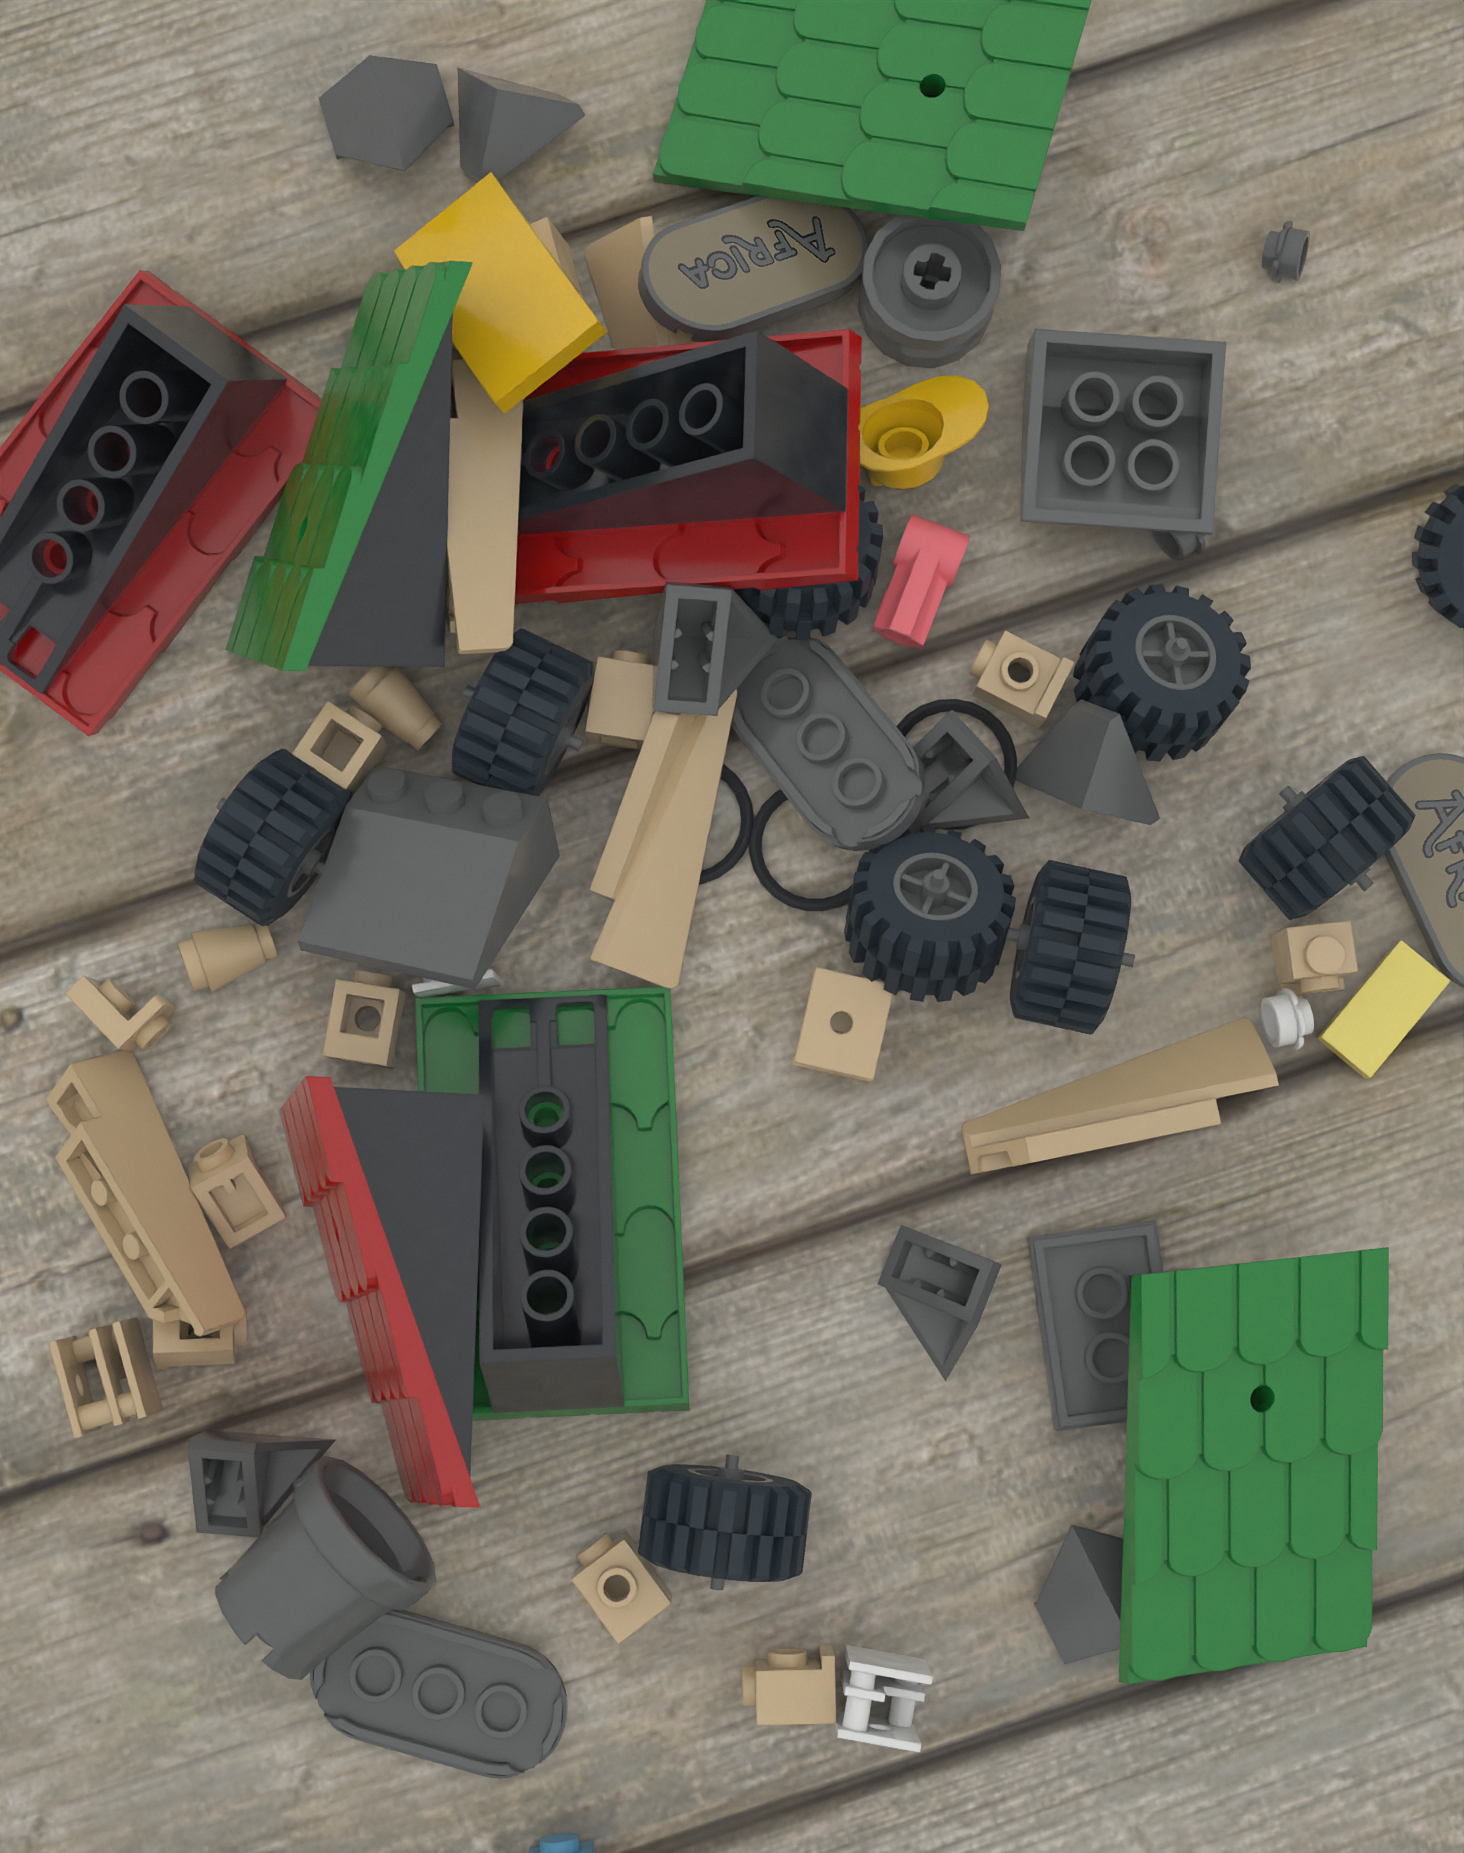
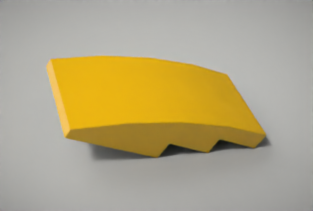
[394,172,607,414]

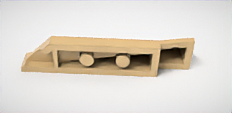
[584,216,696,350]
[446,359,523,654]
[589,689,738,989]
[961,1018,1279,1174]
[46,1050,245,1337]

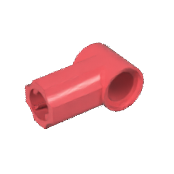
[872,514,971,649]

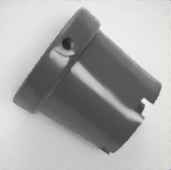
[215,1456,436,1680]

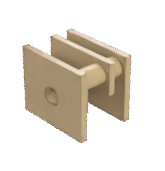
[792,967,893,1083]
[48,1317,163,1438]

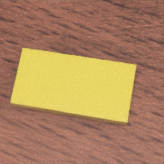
[1317,940,1450,1079]

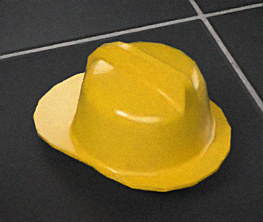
[859,375,990,490]

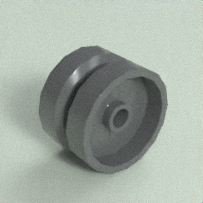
[858,215,1001,368]

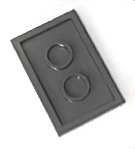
[1027,1220,1164,1431]

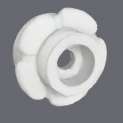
[1260,988,1314,1050]

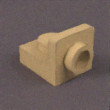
[65,975,177,1052]
[188,1134,286,1249]

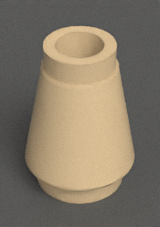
[348,666,443,751]
[177,923,278,992]

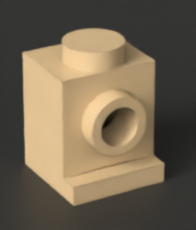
[969,631,1075,729]
[1271,920,1358,996]
[322,971,406,1069]
[153,1307,247,1371]
[742,1645,836,1725]

